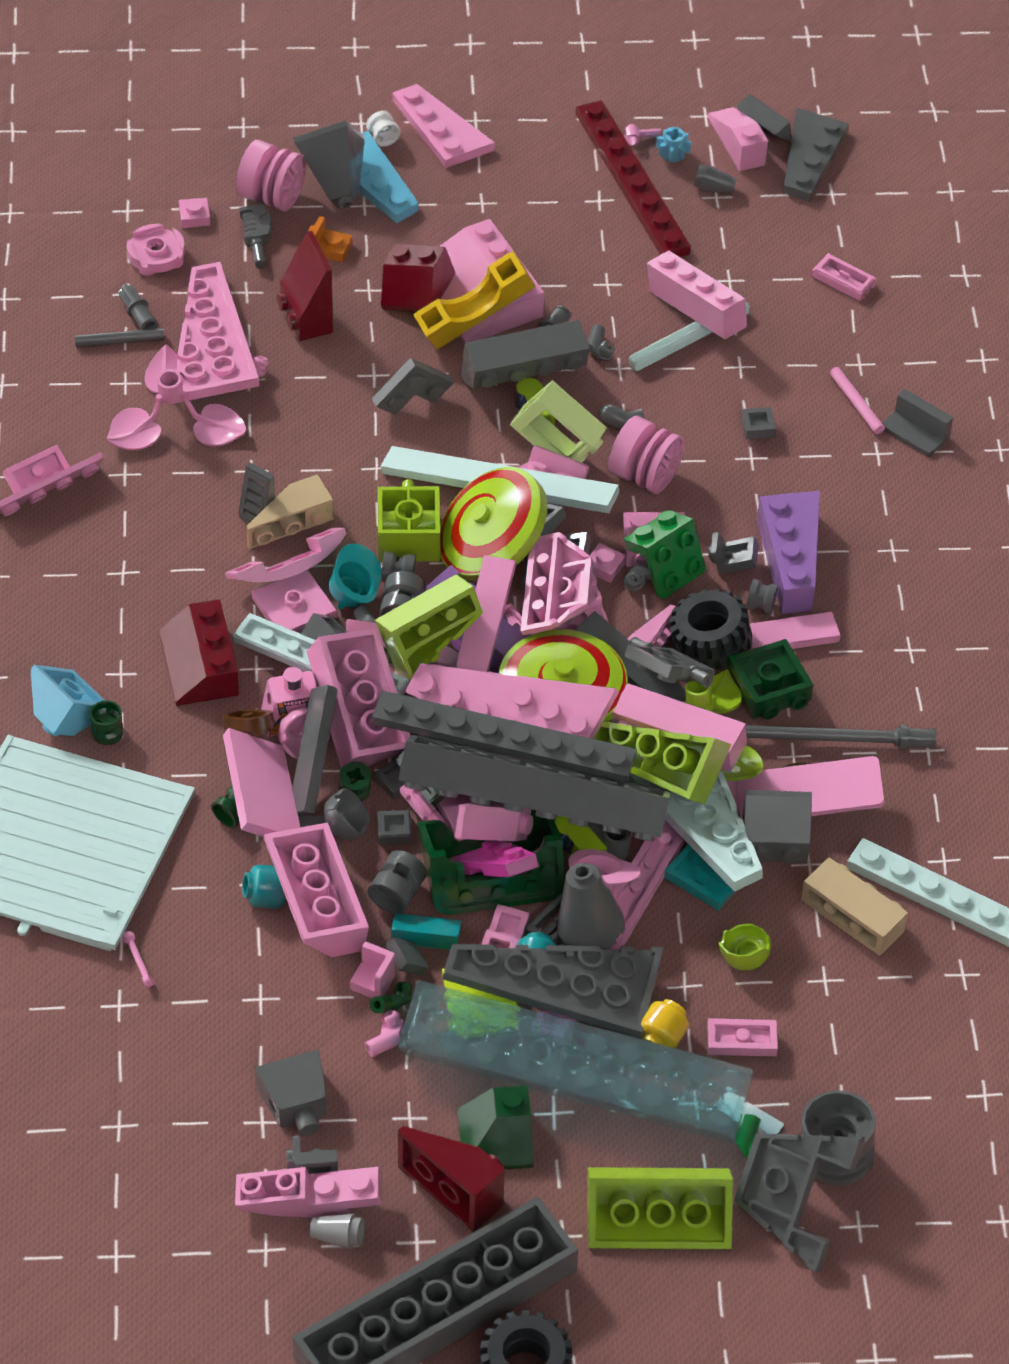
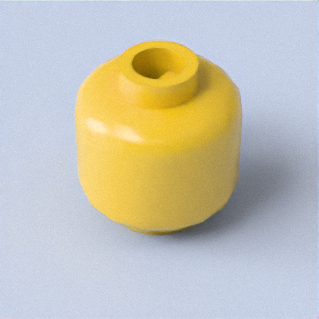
[641,999,689,1052]

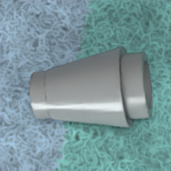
[310,1213,365,1250]

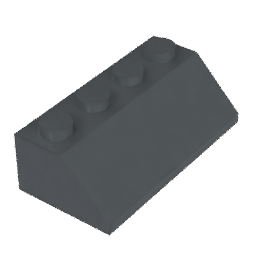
[461,320,590,389]

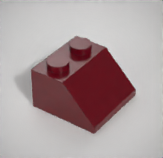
[381,244,456,312]

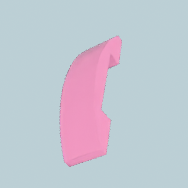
[225,528,347,582]

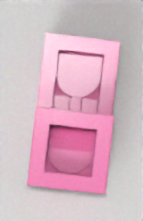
[482,904,530,948]

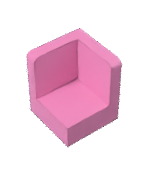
[350,942,395,998]

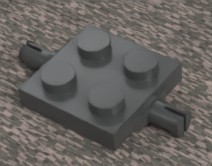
[625,637,715,687]

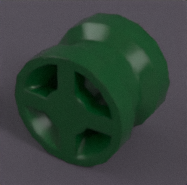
[338,762,372,802]

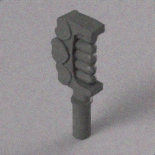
[239,204,273,269]

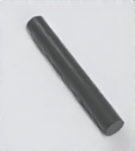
[75,328,164,347]

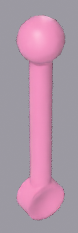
[122,931,155,988]

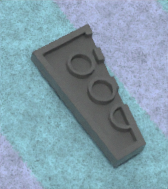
[783,108,849,202]

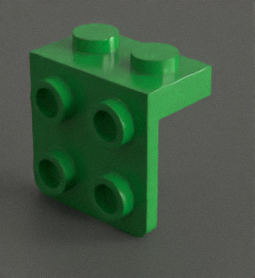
[623,510,706,599]

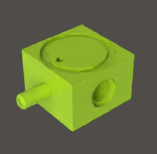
[378,479,440,562]

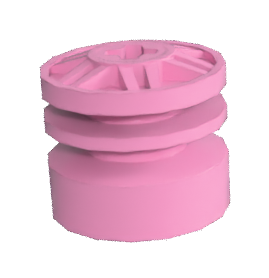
[236,140,306,211]
[608,416,685,494]

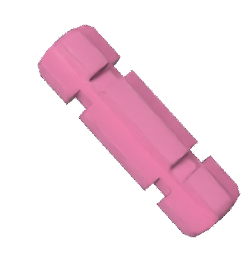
[400,785,448,825]

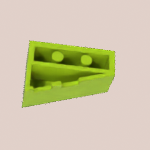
[375,574,483,683]

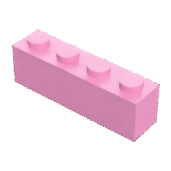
[647,251,747,339]
[612,684,747,772]

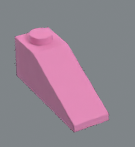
[708,107,768,172]
[455,801,533,841]

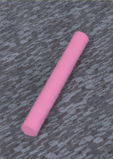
[830,367,885,435]

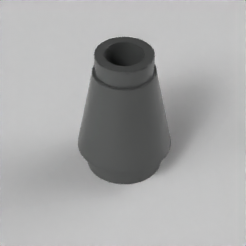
[693,163,737,194]

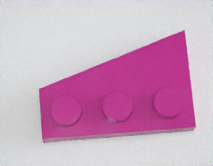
[449,840,539,877]

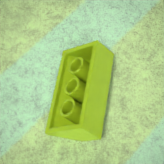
[587,1167,733,1249]

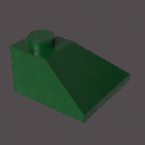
[457,1085,534,1170]

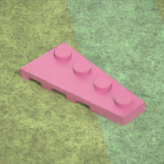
[393,84,495,168]

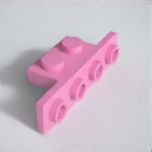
[0,445,104,517]

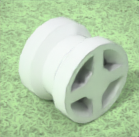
[366,111,401,147]

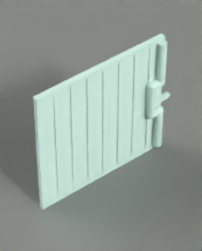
[0,735,195,951]

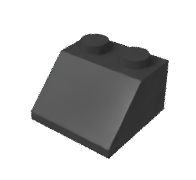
[742,790,812,864]

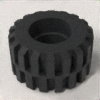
[669,588,753,671]
[480,1310,573,1364]

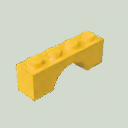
[413,250,536,350]

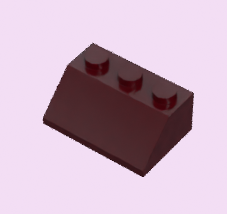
[159,599,239,706]

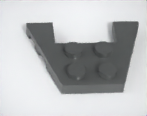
[734,1133,865,1272]

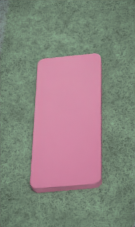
[737,756,884,818]

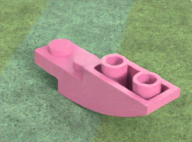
[235,1167,382,1217]

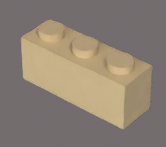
[801,857,908,956]

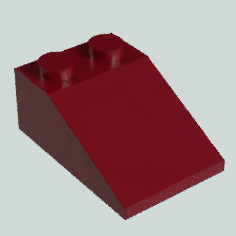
[277,231,333,341]
[398,1126,505,1232]

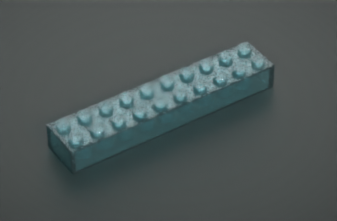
[398,980,754,1144]

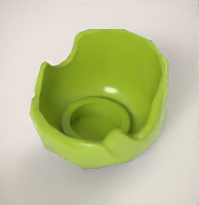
[719,923,771,971]

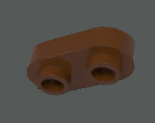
[222,709,275,736]

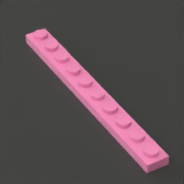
[533,820,685,1049]

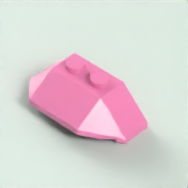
[520,532,593,635]

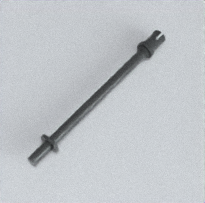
[746,725,936,750]

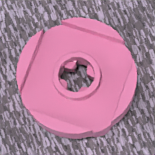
[127,224,185,276]

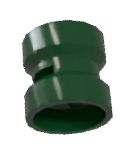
[90,700,124,745]
[211,785,240,828]

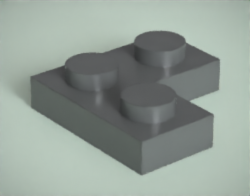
[371,357,454,415]

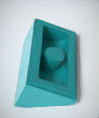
[391,913,462,950]

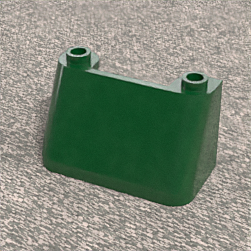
[417,809,565,915]

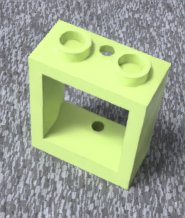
[510,380,607,463]

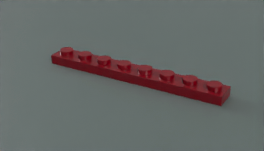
[576,100,691,257]

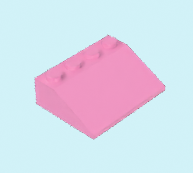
[440,219,544,344]

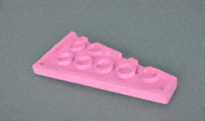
[175,262,260,403]
[405,663,619,739]

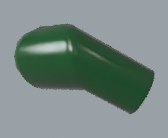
[370,982,414,1013]

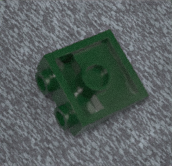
[728,639,813,720]

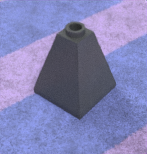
[293,120,365,208]

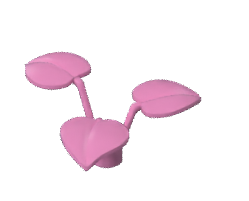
[107,345,246,451]

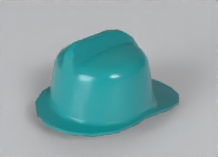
[329,543,382,610]

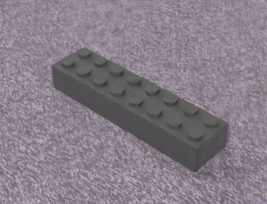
[398,734,671,841]
[292,1196,579,1364]

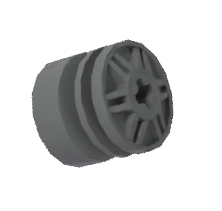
[801,1090,876,1186]

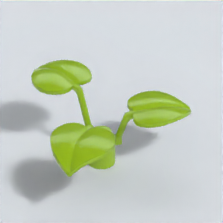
[684,669,763,781]

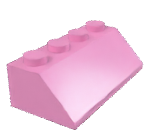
[306,628,410,768]
[264,823,369,957]

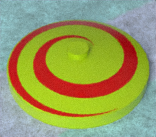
[440,467,548,581]
[499,629,628,722]

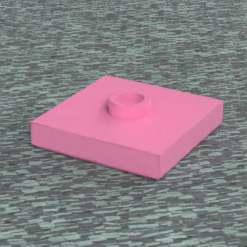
[251,570,336,633]

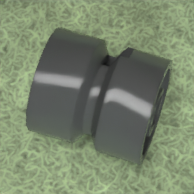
[379,571,426,617]
[367,850,427,914]

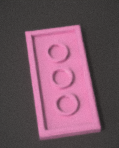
[223,728,301,837]

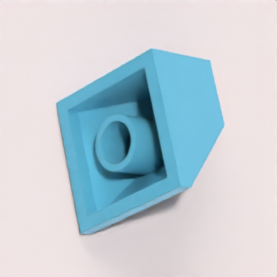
[31,665,104,737]

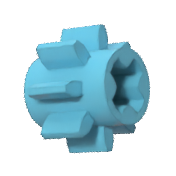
[656,127,691,162]

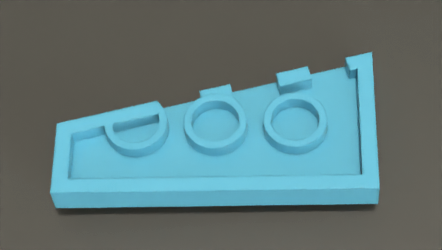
[359,131,419,223]

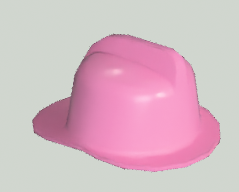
[568,849,641,896]

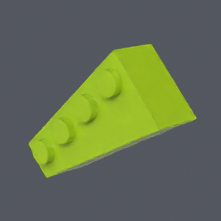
[593,721,731,805]

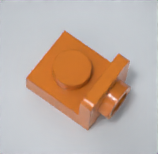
[308,216,353,263]

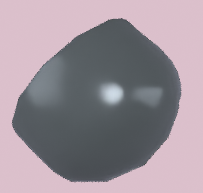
[324,788,370,840]

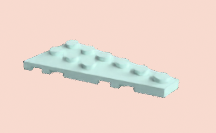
[629,771,763,891]

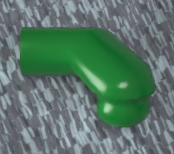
[736,1114,761,1160]

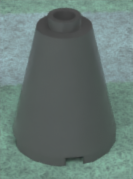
[557,863,625,949]

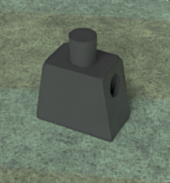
[255,1050,327,1136]

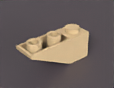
[246,474,333,549]

